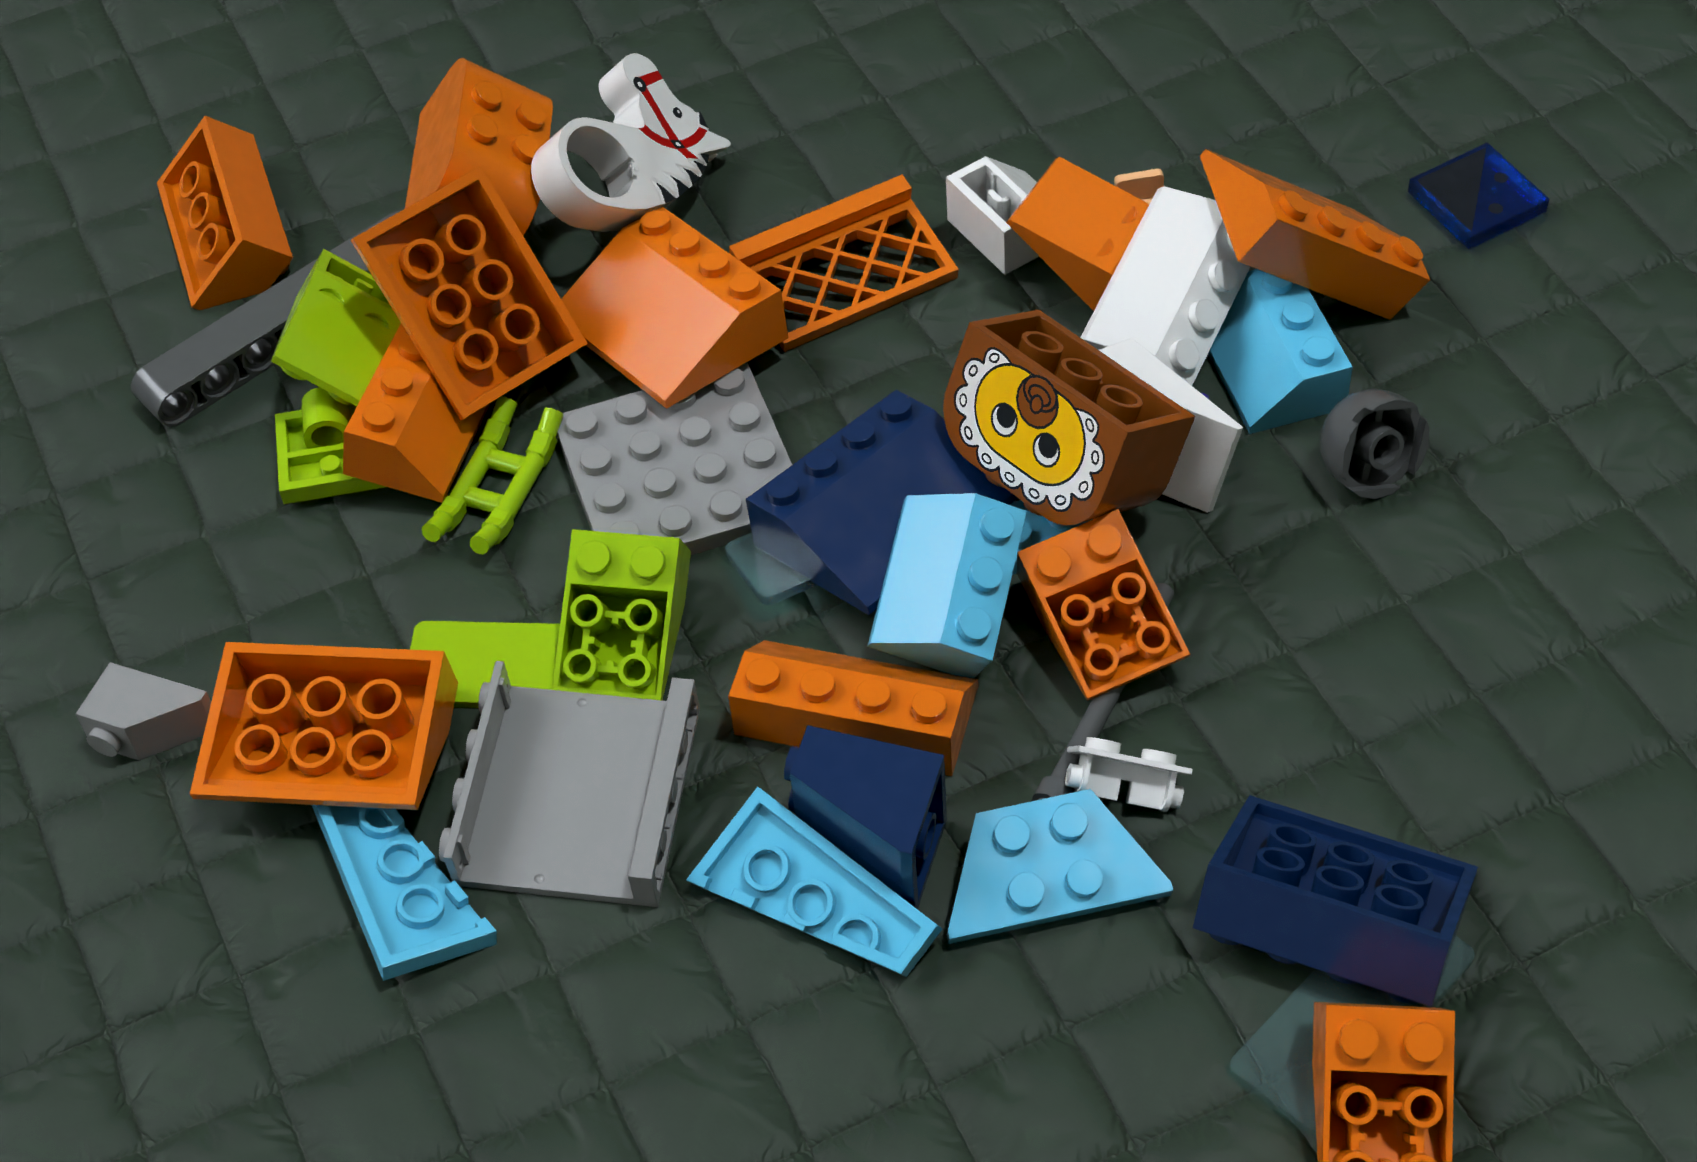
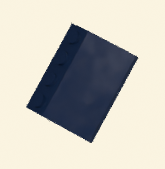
[746,390,1017,615]
[1193,795,1478,1007]

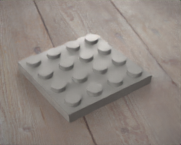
[557,362,792,555]

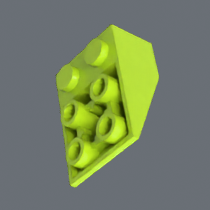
[271,249,401,406]
[552,529,691,700]

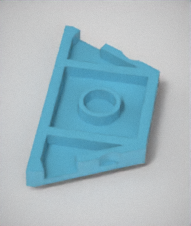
[947,789,1174,944]

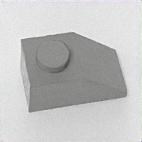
[76,662,211,760]

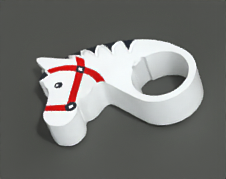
[531,53,731,232]

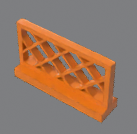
[729,174,959,352]

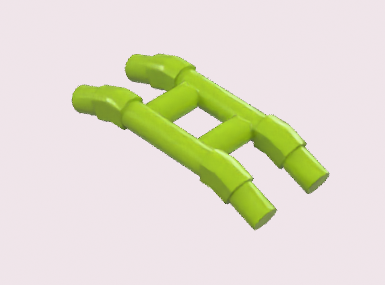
[422,396,564,555]

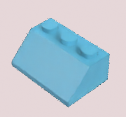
[1208,269,1353,434]
[867,493,1027,679]

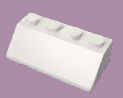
[1080,186,1250,386]

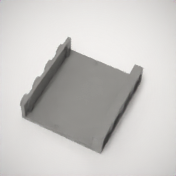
[439,661,700,907]

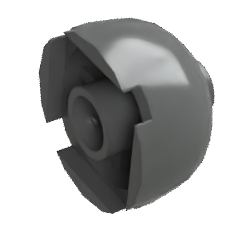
[1320,388,1430,499]

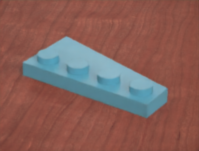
[686,786,942,977]
[312,805,497,981]

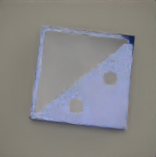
[1408,142,1550,249]

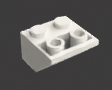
[946,156,1039,275]

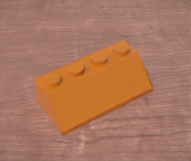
[157,116,293,310]
[343,324,491,503]
[728,640,978,777]

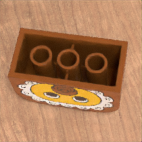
[943,310,1196,525]

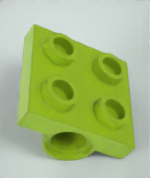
[275,387,386,504]

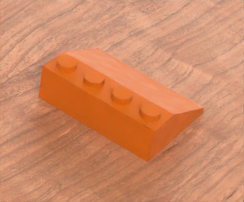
[1200,149,1430,320]
[351,166,588,420]
[561,206,789,409]
[190,642,458,810]

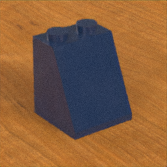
[784,725,947,909]

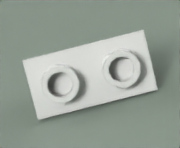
[1065,737,1193,812]

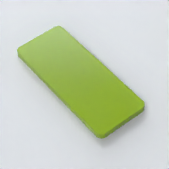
[410,621,560,708]

